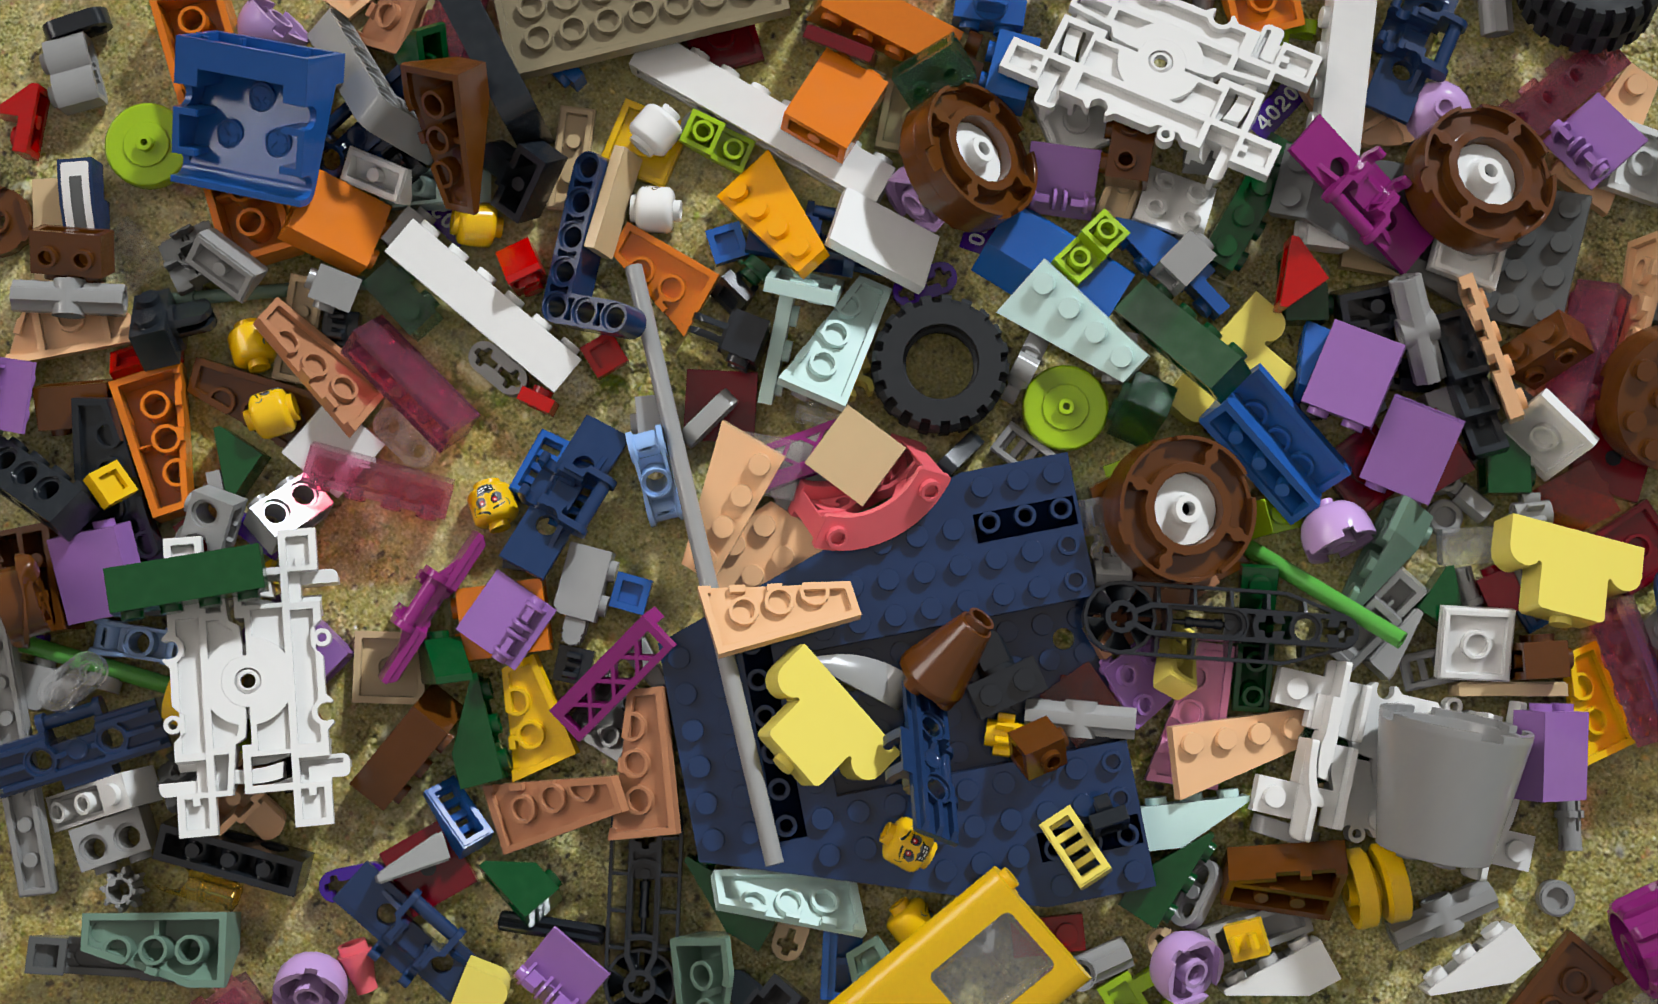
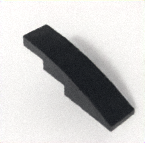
[1436,307,1510,461]

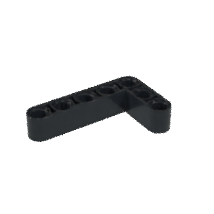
[439,0,555,145]

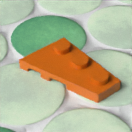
[614,221,721,337]

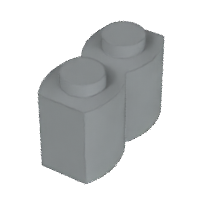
[39,31,108,116]

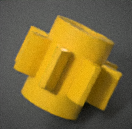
[983,712,1024,758]

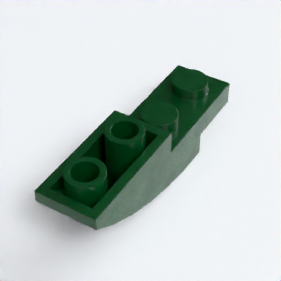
[1231,564,1279,713]

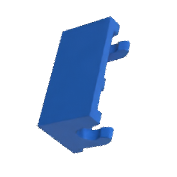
[820,931,863,1000]

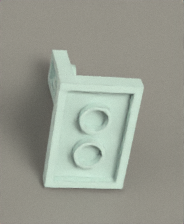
[758,265,845,405]

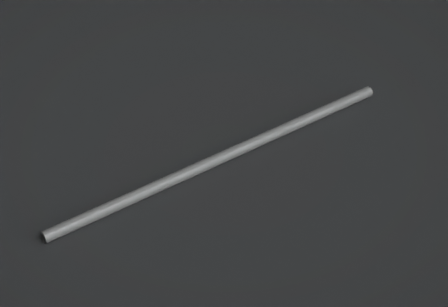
[625,263,784,867]

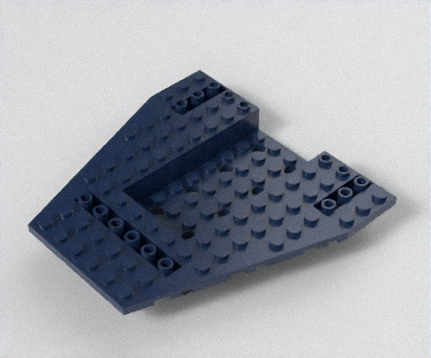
[658,452,1156,908]

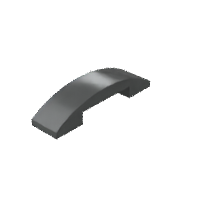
[24,935,172,982]

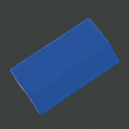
[971,207,1136,317]
[1198,363,1352,525]

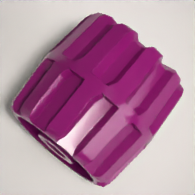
[1607,880,1658,999]

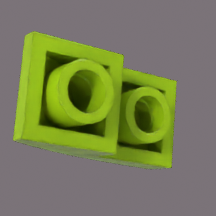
[679,108,756,175]
[1051,208,1130,287]

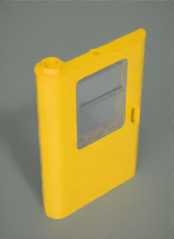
[828,866,1092,1004]

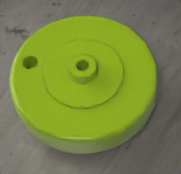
[105,103,183,190]
[1021,365,1108,452]

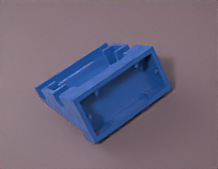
[170,30,345,207]

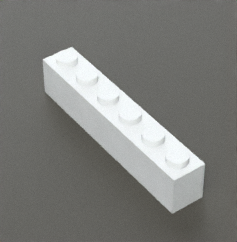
[385,219,582,393]

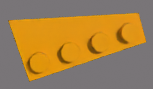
[716,150,830,279]

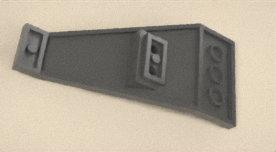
[1269,143,1592,330]

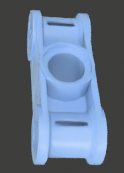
[625,424,684,528]
[88,618,178,665]

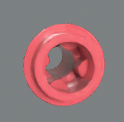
[337,937,378,995]

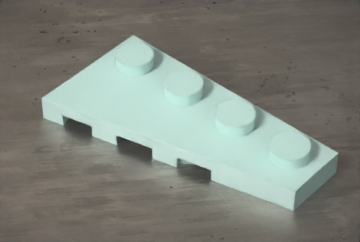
[996,259,1151,383]
[776,275,892,412]
[711,869,867,938]

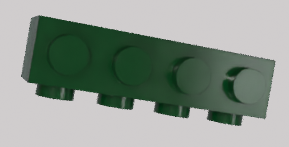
[1208,131,1293,279]
[1114,278,1252,404]
[103,543,269,622]

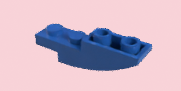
[1115,217,1230,321]

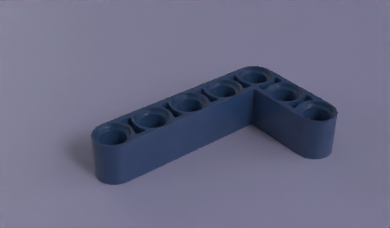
[541,151,647,340]

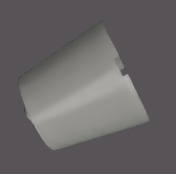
[1376,703,1535,870]

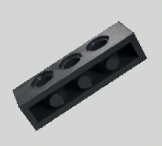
[0,435,100,542]
[152,815,315,897]

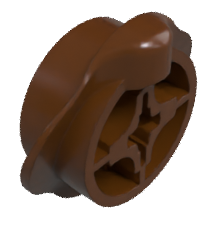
[0,553,54,649]

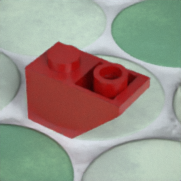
[495,237,548,297]

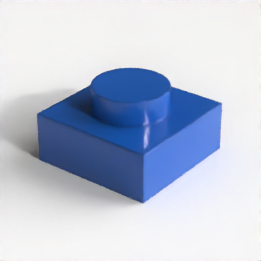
[551,67,587,93]
[705,221,750,267]
[608,571,654,615]

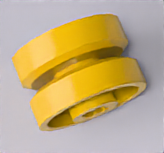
[1341,843,1413,930]

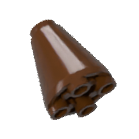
[900,607,994,711]

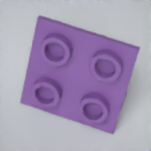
[1543,92,1649,191]
[1027,140,1102,221]
[0,357,37,434]
[456,569,557,670]
[1099,639,1173,730]
[513,926,610,1004]

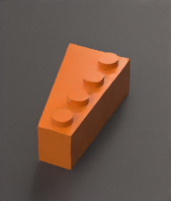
[805,0,964,77]
[108,361,195,523]

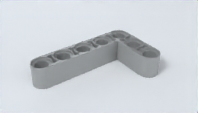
[307,8,434,166]

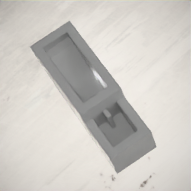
[1331,566,1427,671]
[1192,909,1314,962]

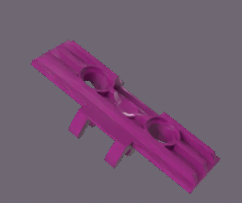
[1287,114,1434,275]
[378,530,486,685]

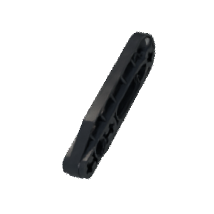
[1081,580,1360,666]
[603,791,685,1004]

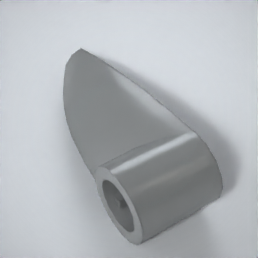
[816,654,906,711]

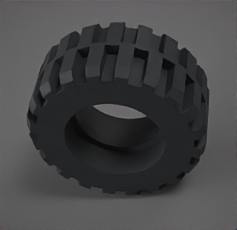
[1517,0,1658,54]
[871,294,1010,436]

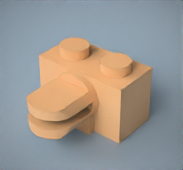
[218,758,287,840]

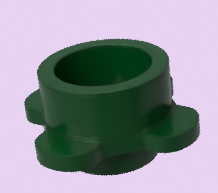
[737,254,771,287]

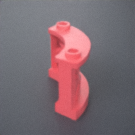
[787,433,951,551]

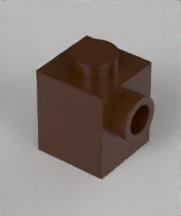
[1008,715,1069,781]

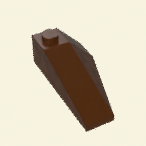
[400,57,490,215]

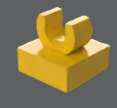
[83,460,138,510]
[1223,916,1272,963]

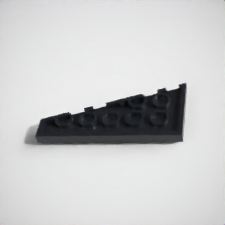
[71,397,167,617]

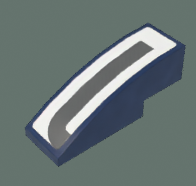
[57,157,110,229]

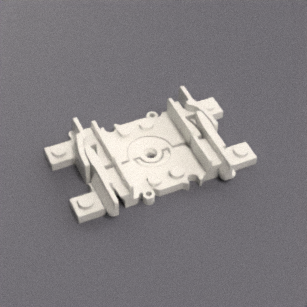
[998,0,1323,191]
[156,527,352,839]
[1248,660,1536,882]

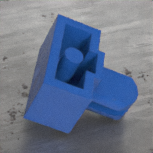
[951,0,1027,38]

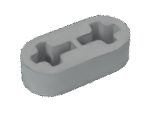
[468,341,530,397]
[682,388,739,449]
[1249,813,1320,843]

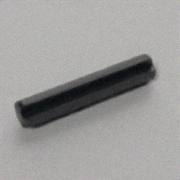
[498,910,606,946]

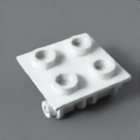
[1131,166,1217,240]

